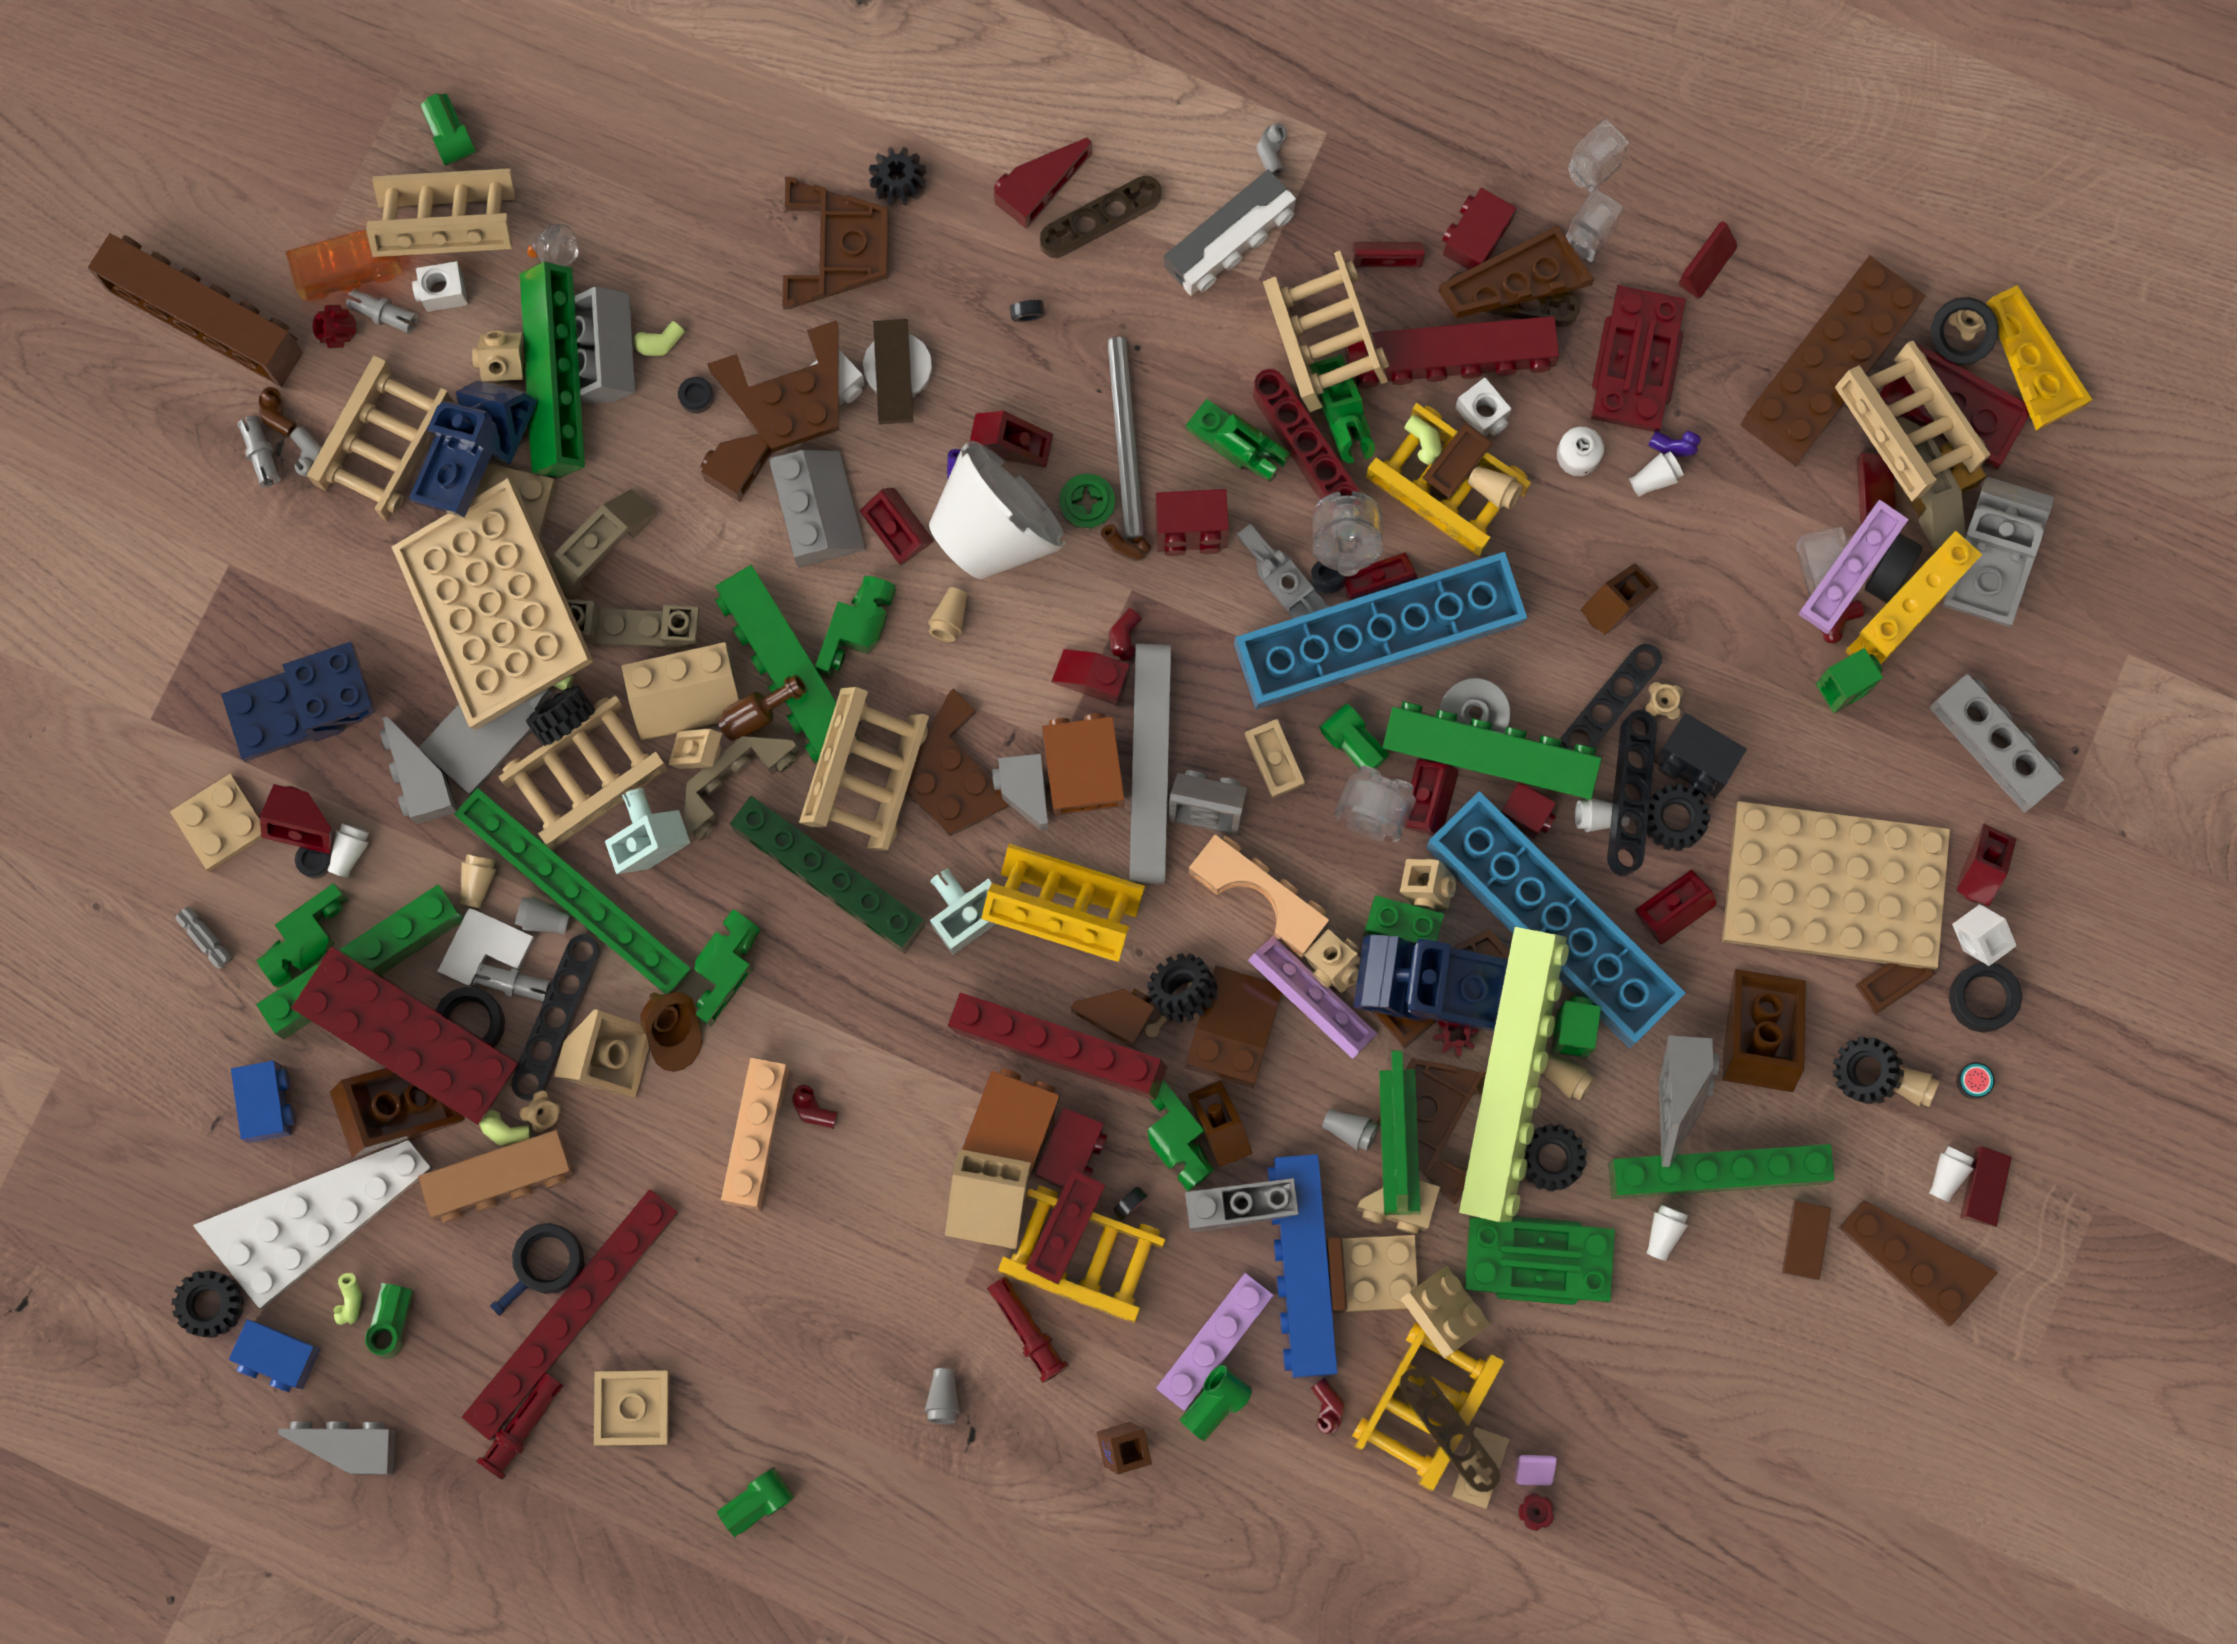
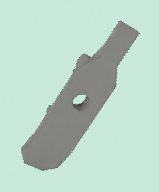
[1236,523,1329,619]

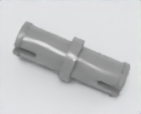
[346,288,418,334]
[237,416,281,488]
[474,963,550,1002]

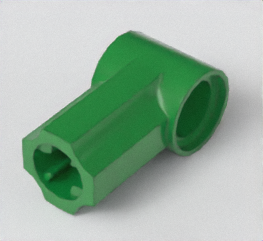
[420,93,476,166]
[1319,703,1389,777]
[365,1283,414,1359]
[1179,1365,1252,1442]
[717,1467,795,1538]

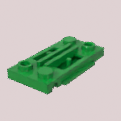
[1464,1216,1615,1305]

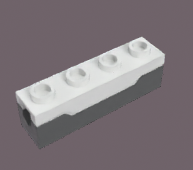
[1164,169,1296,296]

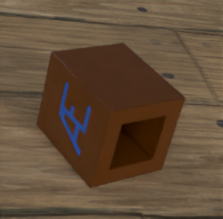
[1096,1422,1152,1474]

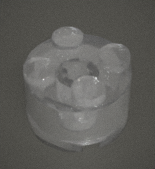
[1312,491,1383,576]
[1334,766,1416,843]

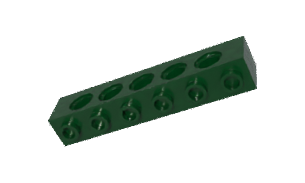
[730,796,926,954]

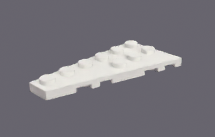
[193,1140,433,1309]

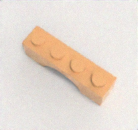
[1188,835,1329,959]
[721,1058,790,1211]

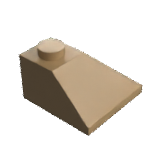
[554,1009,649,1098]

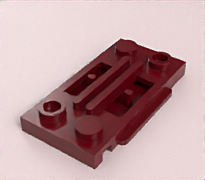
[1591,285,1686,432]

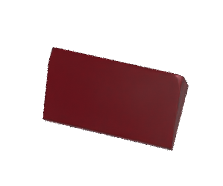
[1679,221,1737,298]
[1353,242,1425,267]
[1857,453,1896,525]
[859,488,934,565]
[1344,552,1418,601]
[1399,759,1458,836]
[1635,869,1717,944]
[1960,1146,2012,1227]

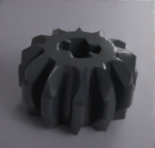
[869,146,927,206]

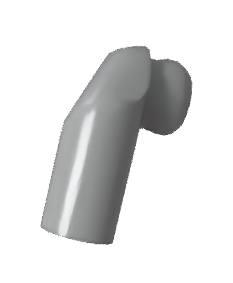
[1257,123,1287,176]
[290,426,322,477]

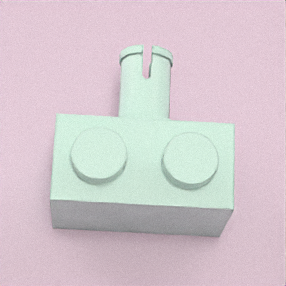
[605,788,690,874]
[930,868,996,955]

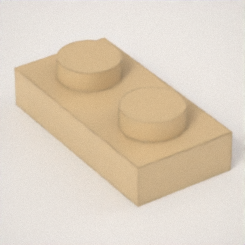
[1244,719,1305,799]
[668,729,722,769]
[1451,1427,1509,1509]

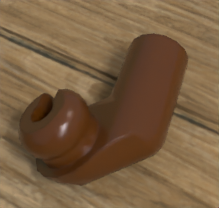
[258,387,297,438]
[1101,524,1151,561]

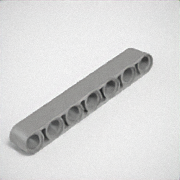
[1129,644,1171,884]

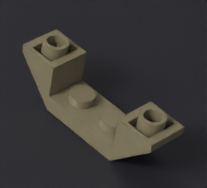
[1896,417,1966,550]
[549,489,658,600]
[566,599,700,649]
[683,736,799,843]

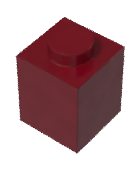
[1501,782,1557,840]

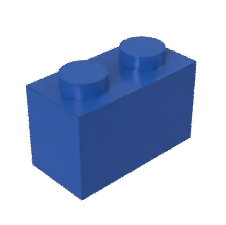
[231,1061,295,1143]
[229,1319,321,1393]

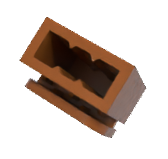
[1042,713,1124,816]
[962,1068,1060,1180]

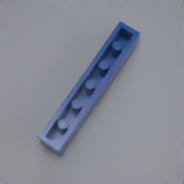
[1267,1154,1337,1379]

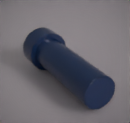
[490,1281,528,1316]

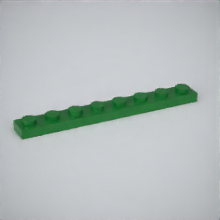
[454,788,692,994]

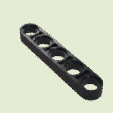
[1560,644,1662,749]
[1607,710,1657,876]
[511,935,600,1102]

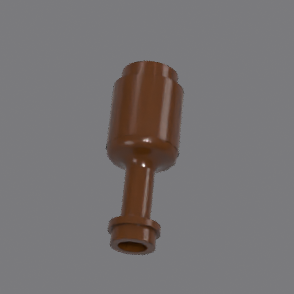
[718,674,807,741]

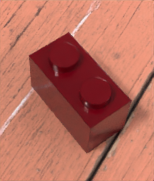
[1442,187,1517,270]
[1036,1108,1108,1188]

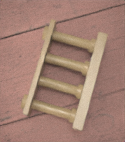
[366,168,516,257]
[1263,251,1390,412]
[1835,340,1991,502]
[307,355,453,521]
[799,687,929,851]
[498,695,668,851]

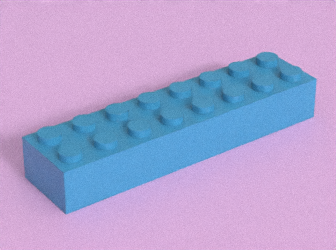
[1234,551,1527,710]
[1426,791,1685,1049]

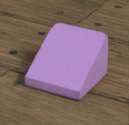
[1515,1455,1556,1486]

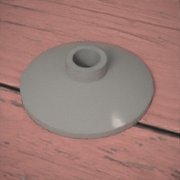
[1440,678,1511,732]

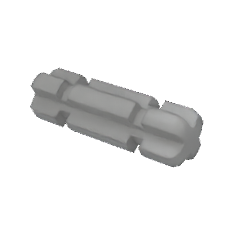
[175,906,232,969]

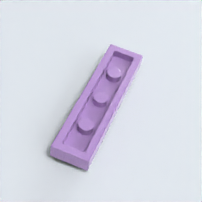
[1798,500,1909,634]
[1248,936,1378,1059]
[1156,1273,1274,1411]

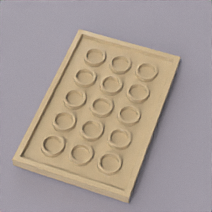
[392,478,594,730]
[1722,801,1950,970]

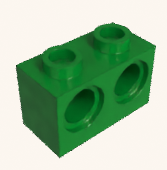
[1815,647,1883,714]
[1363,895,1444,945]
[1551,997,1601,1058]

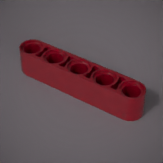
[1253,369,1361,522]

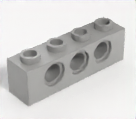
[1929,673,2064,813]

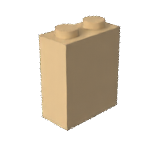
[945,1149,1031,1249]

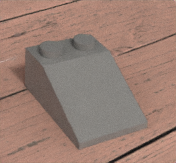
[1168,770,1247,835]
[1658,1035,1719,1167]

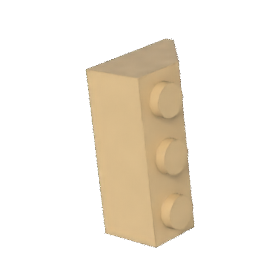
[621,642,740,742]

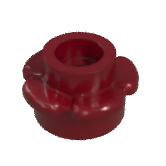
[1518,1494,1554,1531]

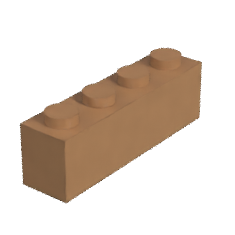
[418,1130,574,1224]

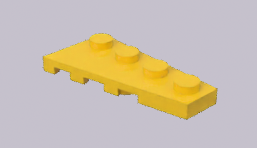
[1986,285,2093,431]

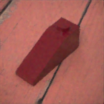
[994,137,1092,229]

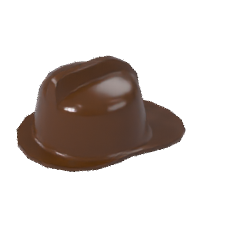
[640,991,702,1072]

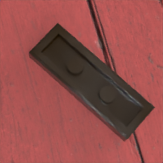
[873,319,914,424]

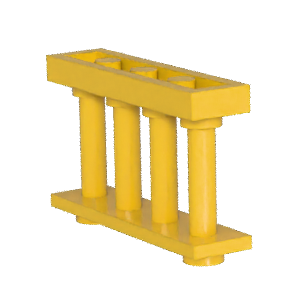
[1366,403,1531,557]
[1845,531,1982,664]
[981,843,1145,962]
[998,1185,1165,1324]
[1352,1321,1504,1491]

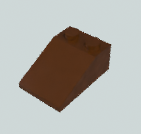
[1185,966,1282,1089]
[1722,969,1806,1092]
[330,1068,464,1159]

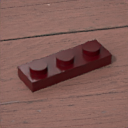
[1025,1169,1106,1285]

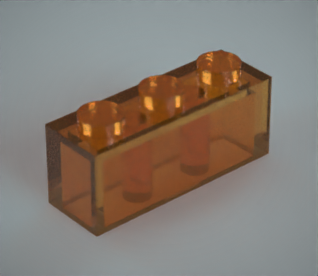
[286,229,403,301]

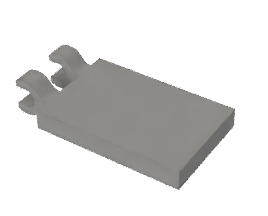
[418,688,553,795]

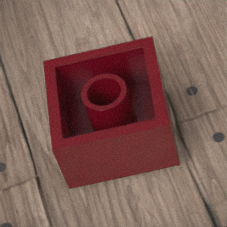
[1155,489,1229,556]

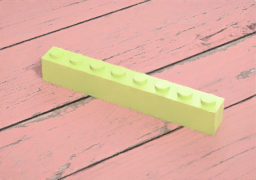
[1459,927,1569,1222]

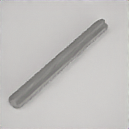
[1108,337,1144,539]

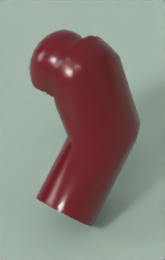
[1820,600,1864,644]
[1109,608,1142,661]
[792,1085,838,1129]
[1310,1378,1344,1434]

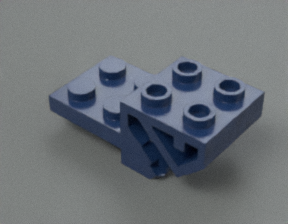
[409,381,537,518]
[221,641,376,762]
[1353,935,1508,1032]

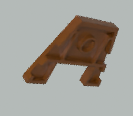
[782,177,889,309]
[707,320,840,452]
[906,688,1049,836]
[1377,1058,1486,1205]

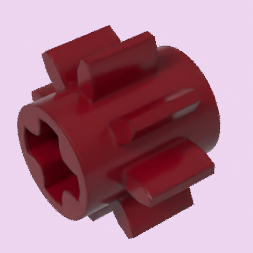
[312,304,356,348]
[1433,1020,1479,1058]

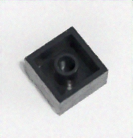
[1654,713,1747,799]

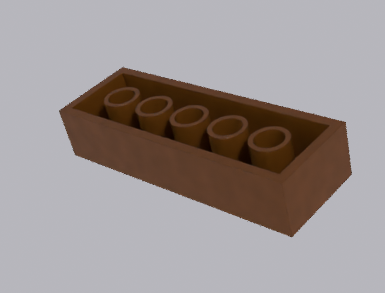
[87,233,303,388]
[1740,255,1926,466]

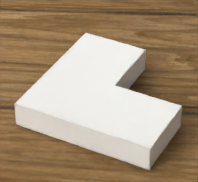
[437,907,535,987]

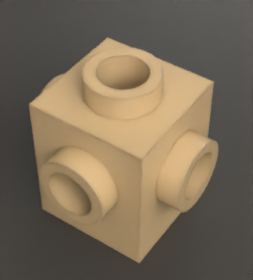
[472,330,525,384]
[1400,859,1456,911]
[1303,929,1361,993]

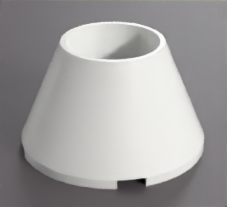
[929,441,1066,579]

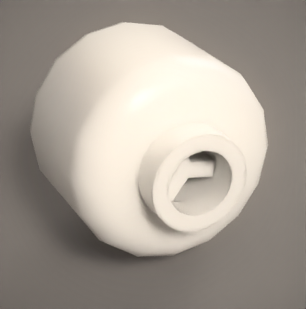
[1557,426,1604,476]

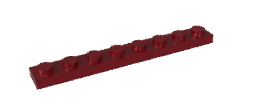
[461,1189,678,1441]

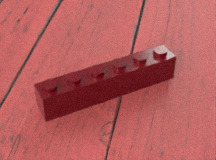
[1345,316,1559,388]
[948,992,1168,1101]

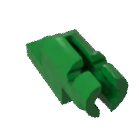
[1309,354,1376,464]
[1185,398,1291,482]
[815,576,896,679]
[256,883,349,989]
[694,909,761,1027]
[1147,1080,1215,1192]

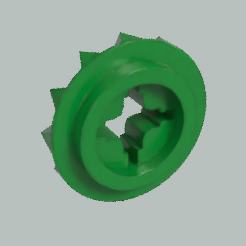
[1059,474,1115,529]

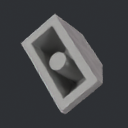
[992,754,1048,831]

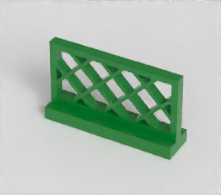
[1379,1051,1421,1215]

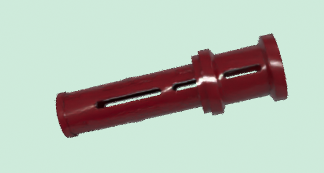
[987,1276,1069,1384]
[476,1373,564,1480]

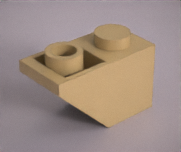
[1356,1180,1440,1235]

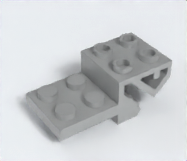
[1943,476,2055,628]

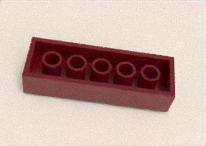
[291,946,520,1125]

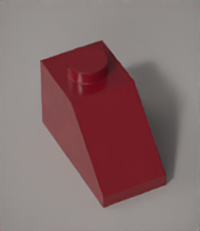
[970,410,1053,467]
[1051,649,1130,706]
[260,784,333,854]
[1956,824,2016,907]

